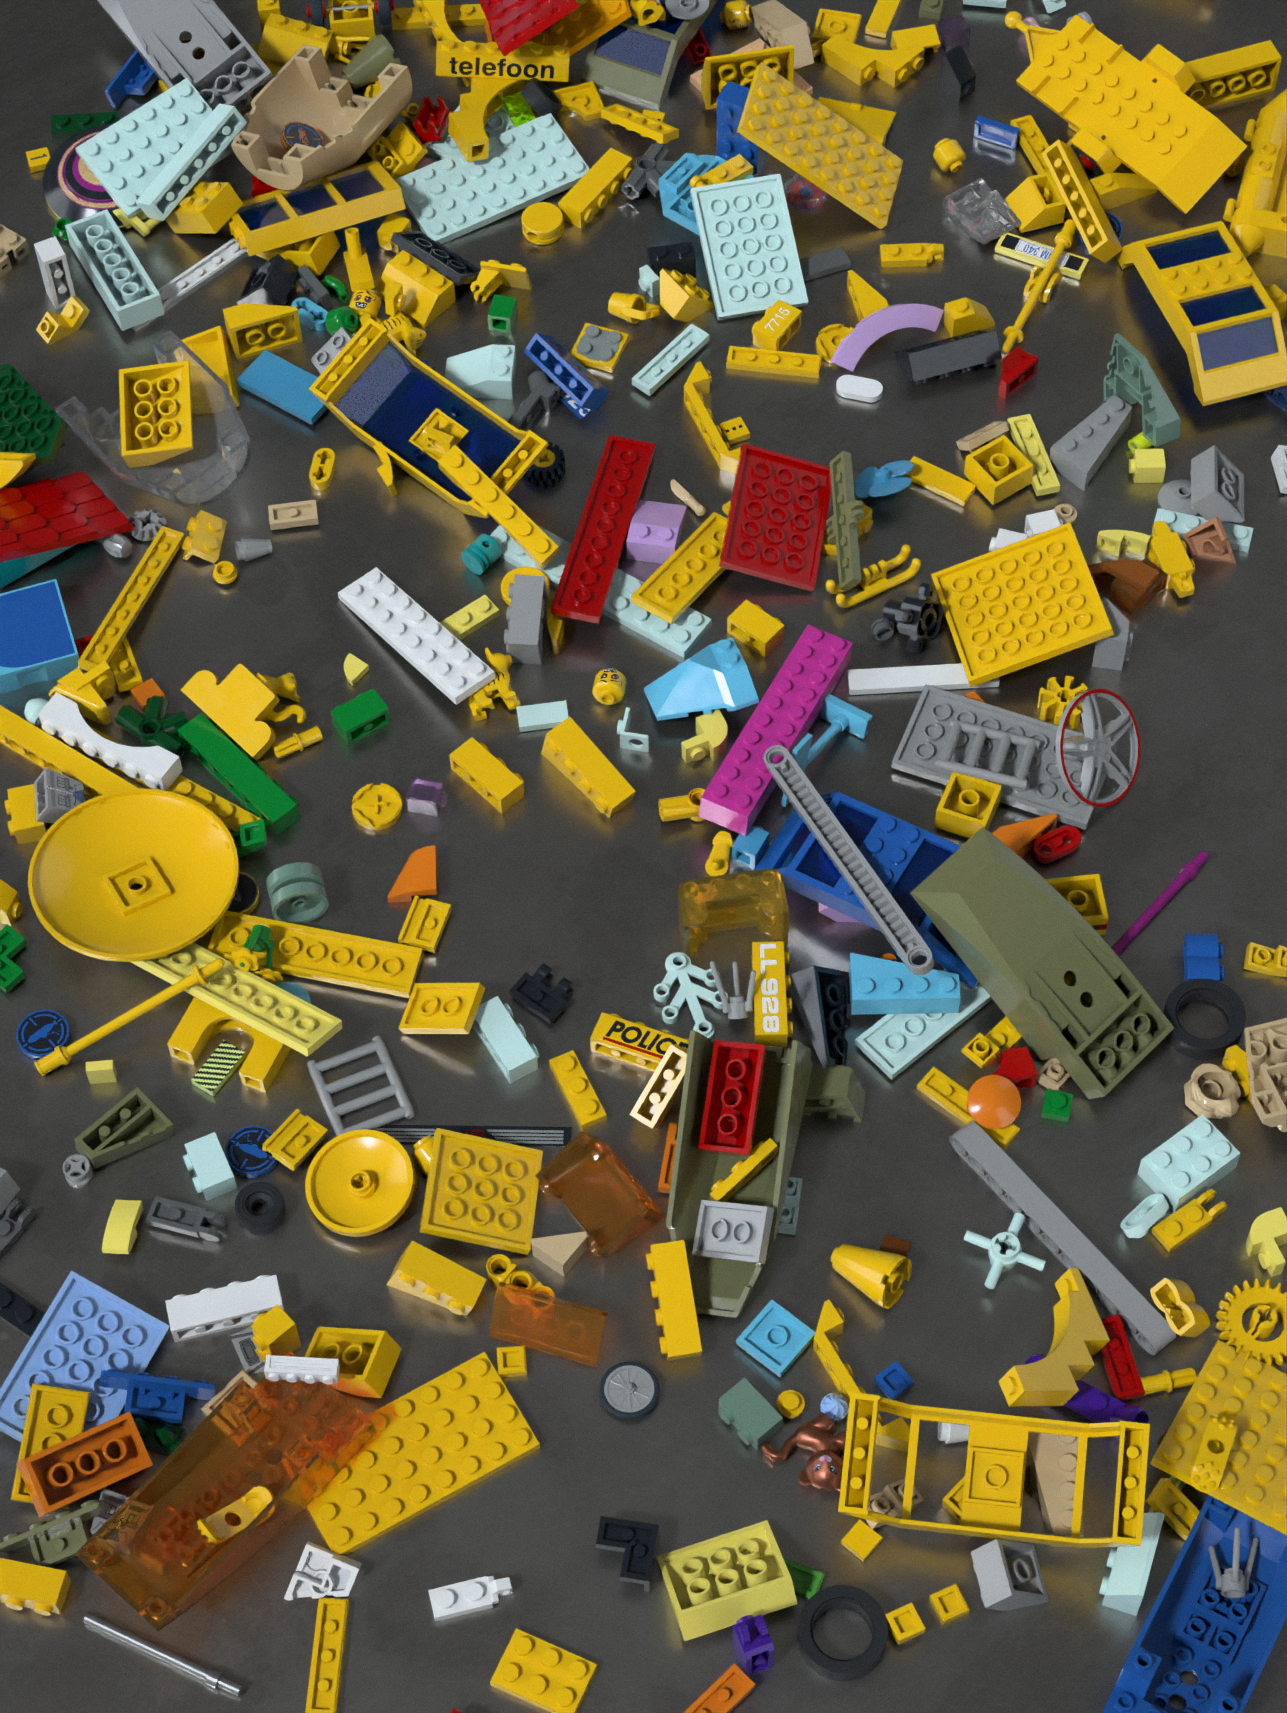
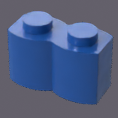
[1183,933,1224,982]

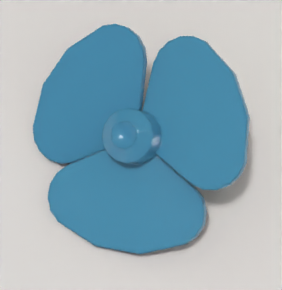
[854,460,914,498]

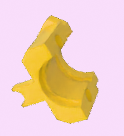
[1023,265,1063,303]

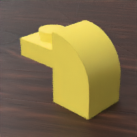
[681,709,728,763]
[1246,1207,1287,1277]

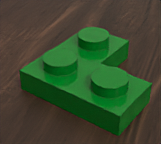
[0,924,27,994]

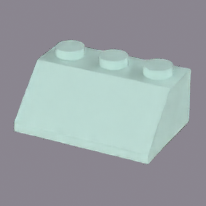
[1099,1512,1165,1616]

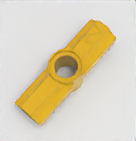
[658,788,705,822]

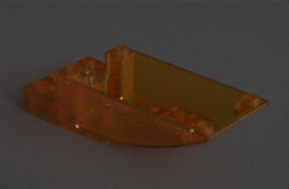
[75,1350,377,1631]

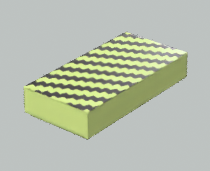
[191,1040,246,1097]

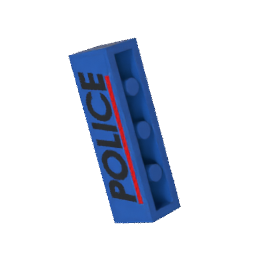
[524,333,610,411]

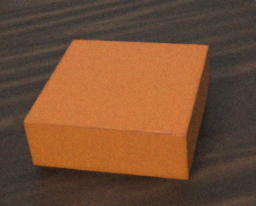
[131,678,166,710]

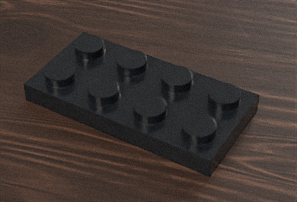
[391,231,481,286]

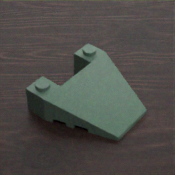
[1103,333,1182,447]

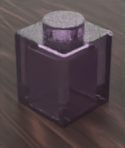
[937,14,971,52]
[406,777,447,817]

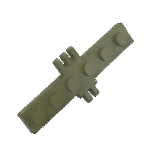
[826,451,864,591]

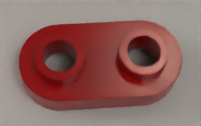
[1032,825,1081,863]

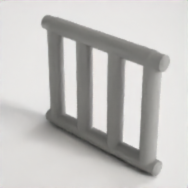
[934,719,1041,789]
[307,1035,415,1137]

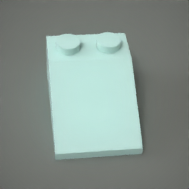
[444,344,517,400]

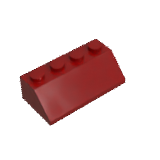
[698,1040,767,1156]

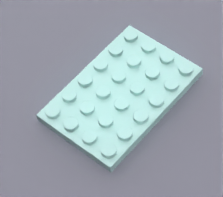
[76,78,234,219]
[690,174,808,320]

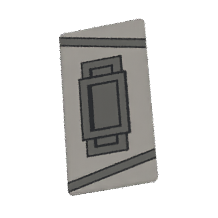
[230,1327,265,1376]

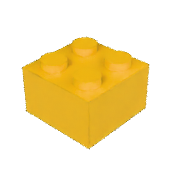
[964,435,1034,505]
[935,772,1002,838]

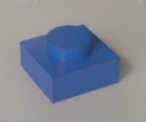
[874,1361,915,1400]

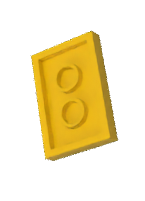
[398,983,485,1034]
[490,1628,597,1713]

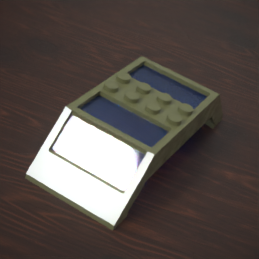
[580,0,718,108]

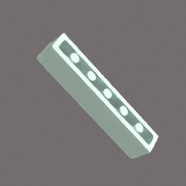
[136,104,247,221]

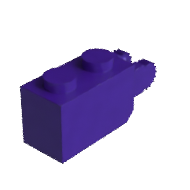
[733,1615,775,1676]

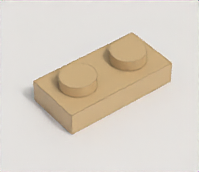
[956,421,1009,453]
[268,500,319,530]

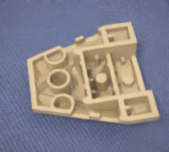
[1244,1018,1287,1132]

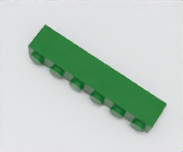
[177,713,300,836]

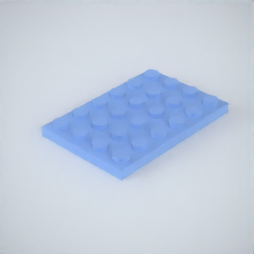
[0,1271,170,1442]

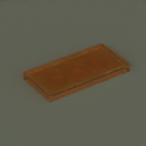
[488,1282,608,1367]

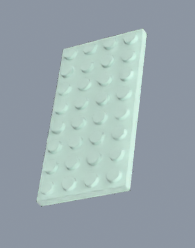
[395,113,590,244]

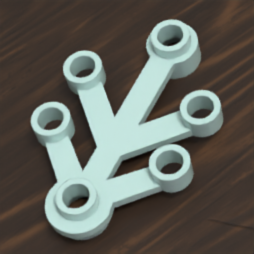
[653,952,728,1041]

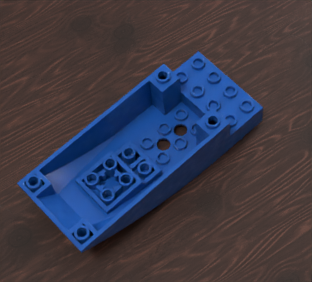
[1102,1495,1287,1713]

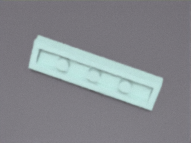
[632,324,710,396]
[1152,508,1254,553]

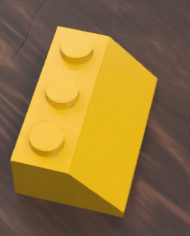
[257,13,334,67]
[374,250,456,328]

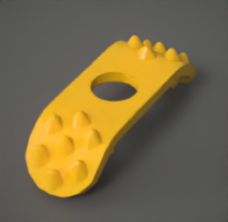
[1190,1414,1238,1493]
[197,1486,275,1544]

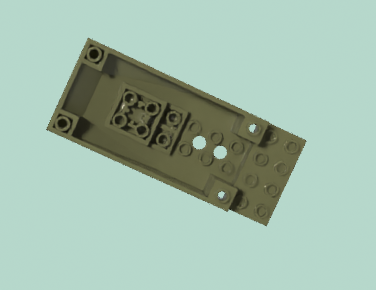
[910,827,1174,1099]

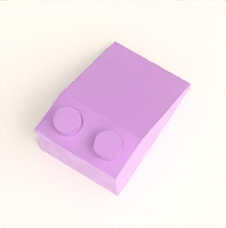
[626,500,687,564]

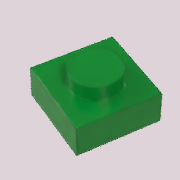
[1041,1089,1073,1123]

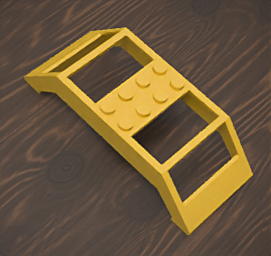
[838,1392,1150,1548]

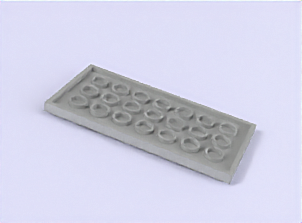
[891,684,1118,830]

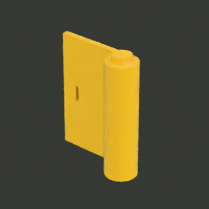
[818,97,896,147]

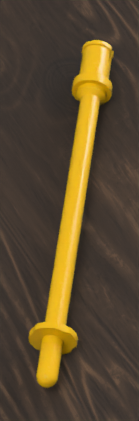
[1002,219,1078,353]
[34,958,225,1076]

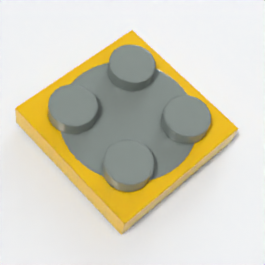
[570,323,629,373]

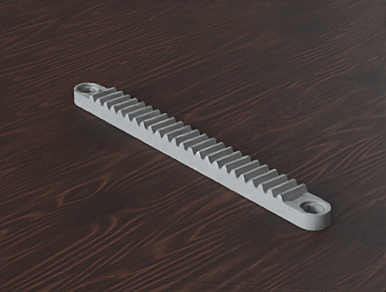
[763,745,935,975]

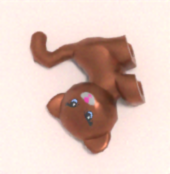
[761,1412,846,1492]

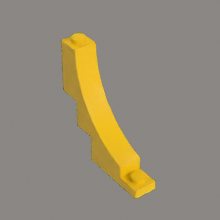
[999,1268,1110,1407]

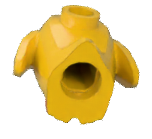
[630,0,666,26]

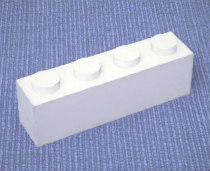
[165,1275,285,1342]

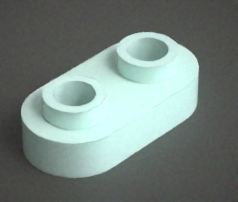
[1120,1193,1169,1238]

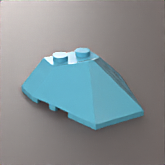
[643,637,759,721]

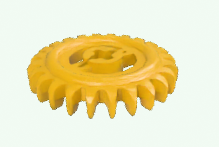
[1216,1278,1287,1366]

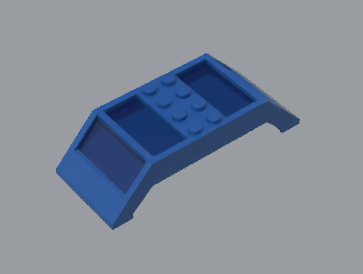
[747,791,979,988]

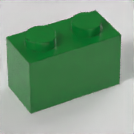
[330,688,391,746]

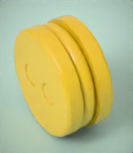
[521,202,564,245]

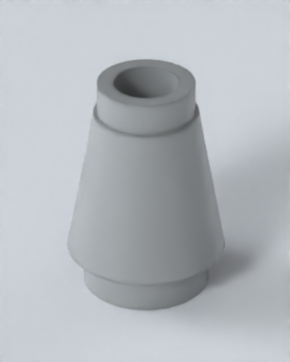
[235,538,272,562]

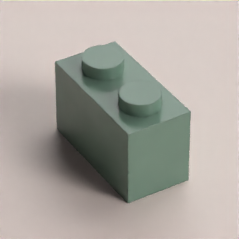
[718,1377,783,1450]

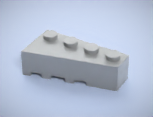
[1049,395,1133,491]

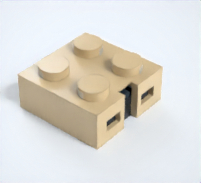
[0,224,30,279]

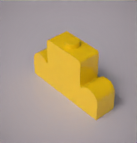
[181,664,279,761]

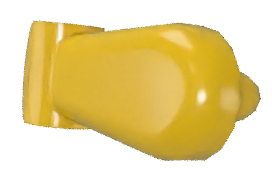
[705,831,734,878]

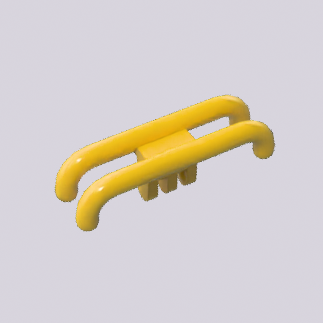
[826,544,921,608]

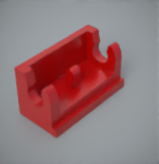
[413,96,452,144]

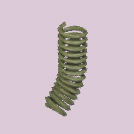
[1024,1467,1036,1496]

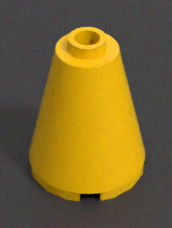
[831,1244,912,1309]

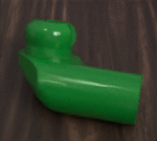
[321,275,350,302]

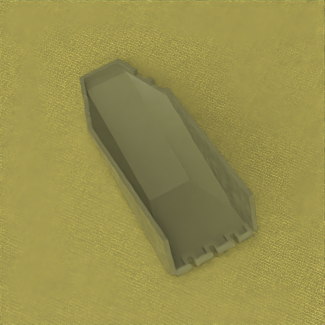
[666,1030,813,1318]

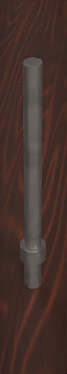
[83,1612,244,1696]

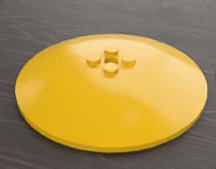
[28,788,239,962]

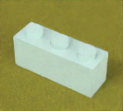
[472,996,540,1084]

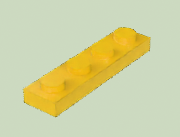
[601,104,679,144]

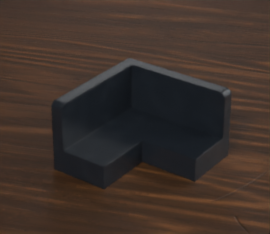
[596,1516,659,1592]

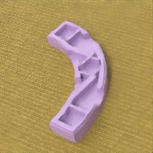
[831,303,944,372]

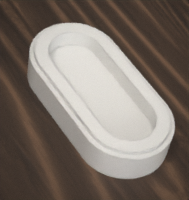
[836,375,883,403]

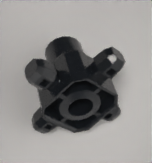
[883,583,945,653]

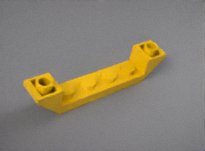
[684,361,741,474]
[961,971,1076,1069]
[813,1299,911,1453]

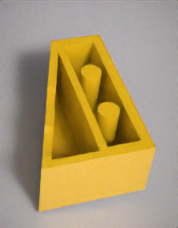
[386,1240,487,1316]

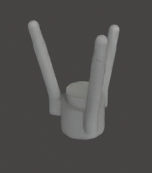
[710,961,756,1019]
[1208,1527,1259,1599]

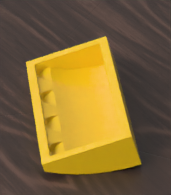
[178,326,240,414]

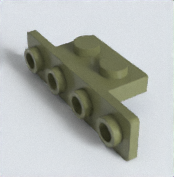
[0,1499,111,1567]

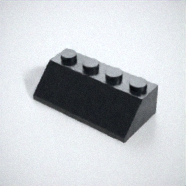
[895,329,1002,384]

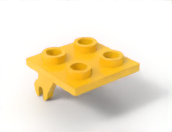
[470,260,532,303]

